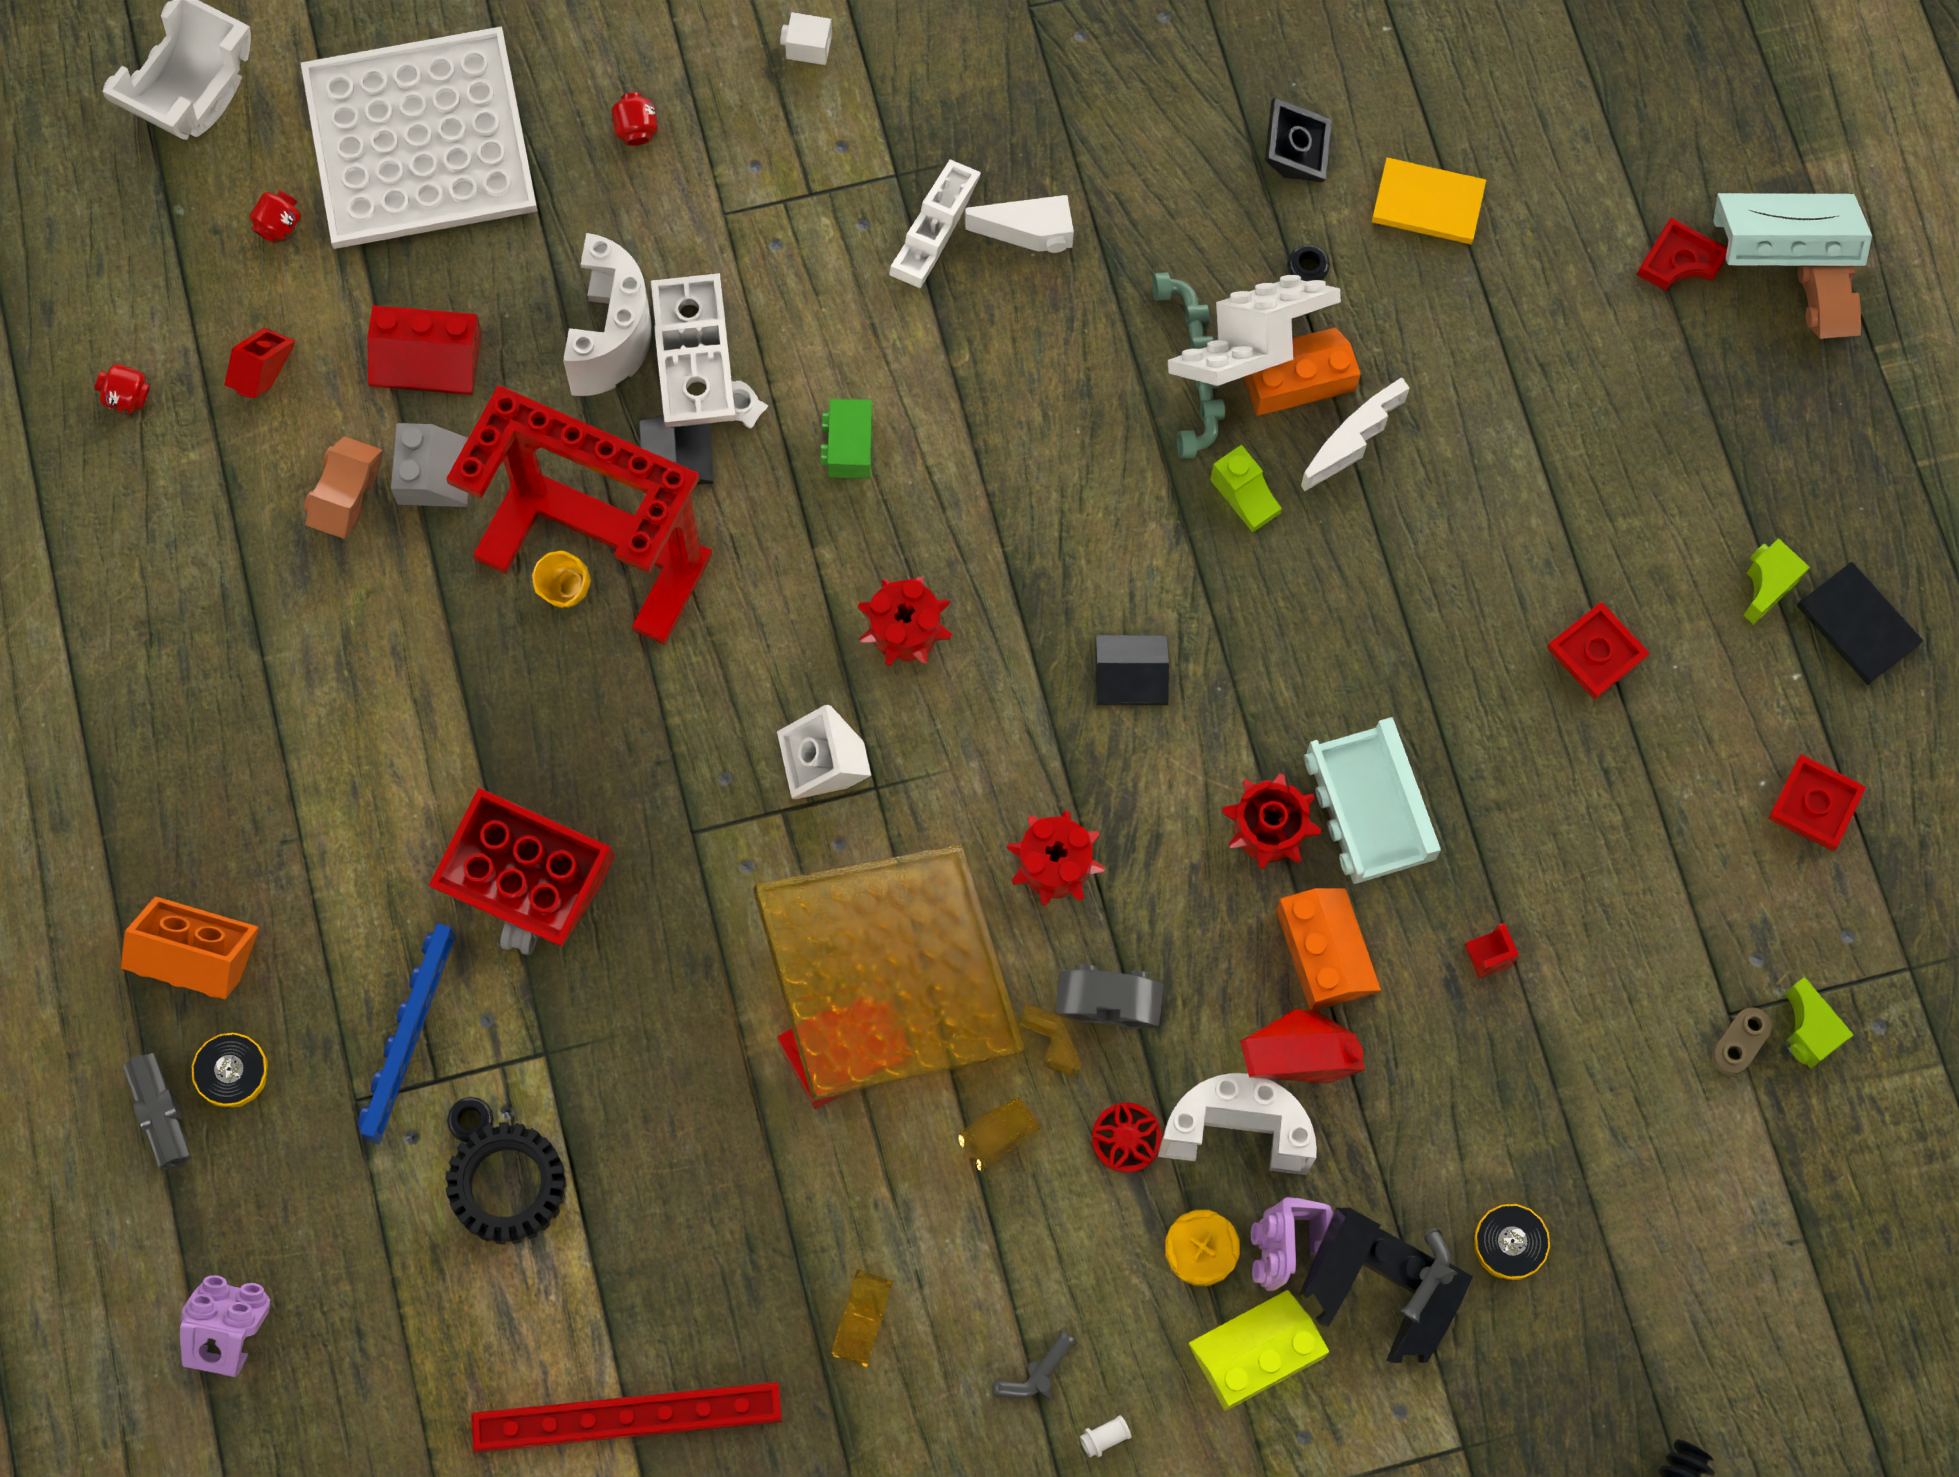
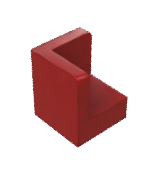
[1464,923,1519,979]

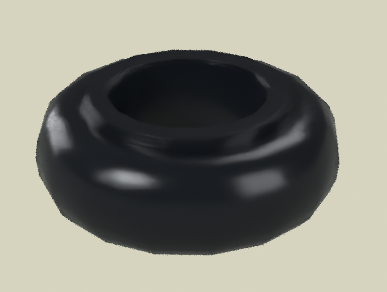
[1287,244,1330,282]
[447,1097,494,1143]

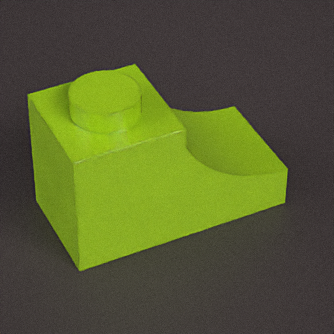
[1210,445,1282,532]
[1743,538,1810,625]
[1785,977,1853,1069]

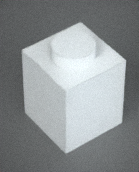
[780,12,832,65]

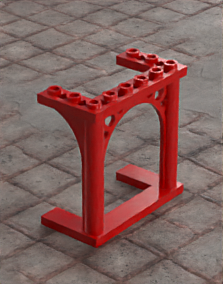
[446,385,712,645]

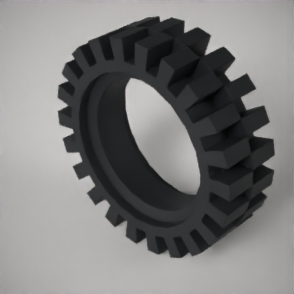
[445,1122,566,1245]

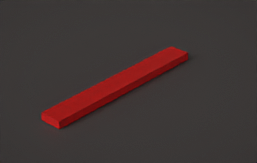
[471,1382,782,1453]

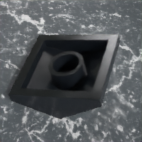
[1265,98,1332,182]
[640,414,714,485]
[1096,635,1169,705]

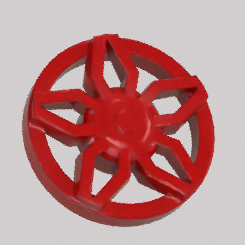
[1092,1102,1162,1173]

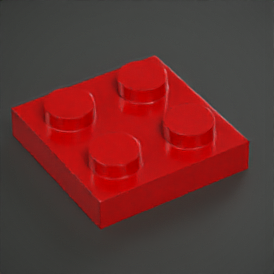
[1547,601,1650,700]
[1768,754,1866,852]

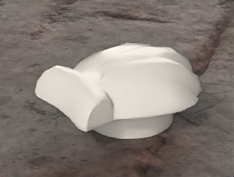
[732,381,768,429]

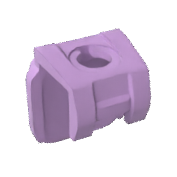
[1251,1197,1333,1291]
[180,1276,270,1377]

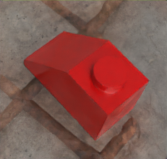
[224,328,295,398]

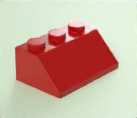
[367,305,482,395]

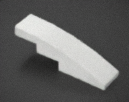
[889,160,981,288]
[1301,377,1410,491]

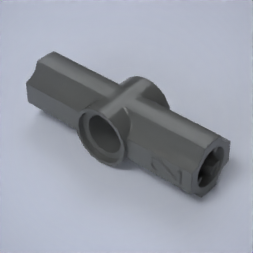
[123,1053,192,1170]

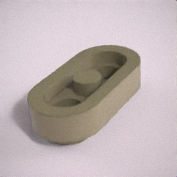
[1712,1007,1772,1076]

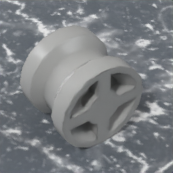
[500,922,538,956]

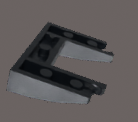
[1299,1207,1473,1363]

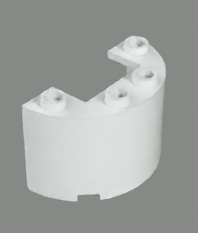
[102,0,251,140]
[563,233,652,396]
[1158,1073,1317,1175]

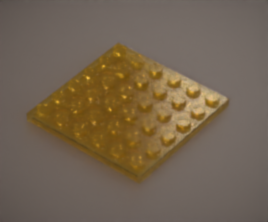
[753,844,1025,1100]

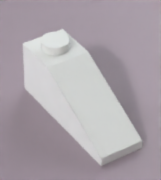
[965,195,1074,253]

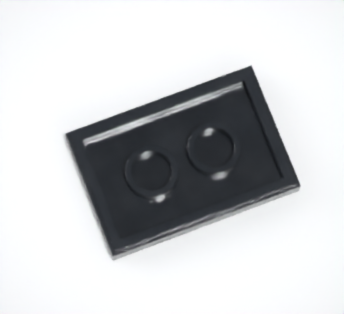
[1797,562,1924,685]

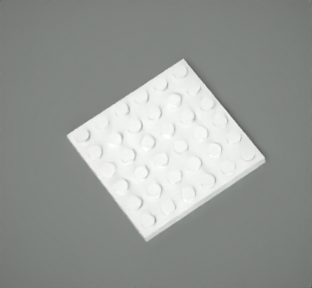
[301,26,538,249]

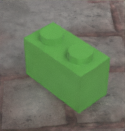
[821,399,873,479]

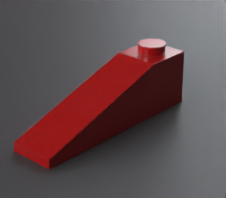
[1240,1009,1365,1084]

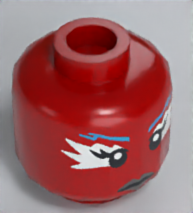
[611,92,658,146]
[249,190,301,244]
[94,363,150,415]

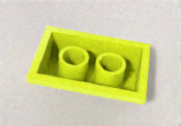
[1188,1290,1329,1412]

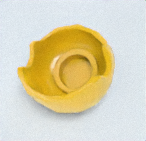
[532,551,591,608]

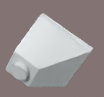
[777,705,871,799]

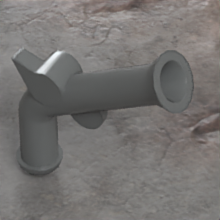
[1400,1228,1458,1323]
[992,1330,1078,1400]

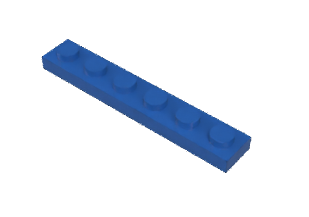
[358,923,456,1145]

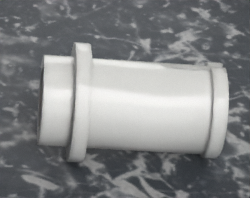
[1079,1415,1131,1458]

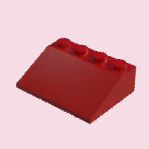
[428,787,615,947]

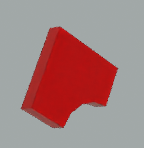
[1636,217,1727,291]

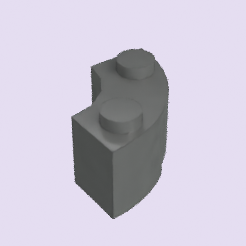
[1055,964,1164,1030]

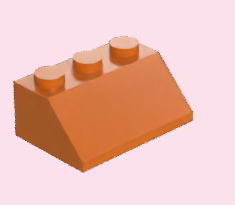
[1244,327,1361,416]
[1276,888,1381,1011]
[121,896,259,999]

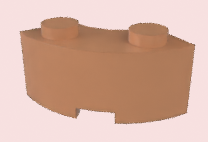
[1797,266,1861,339]
[304,436,383,539]

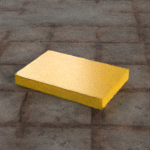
[1371,157,1486,245]

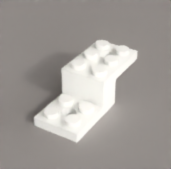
[651,273,736,428]
[1168,275,1341,386]

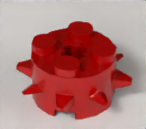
[858,577,952,666]
[1222,773,1321,869]
[1006,811,1105,906]

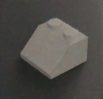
[391,423,469,507]

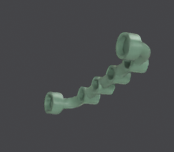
[1152,272,1225,459]

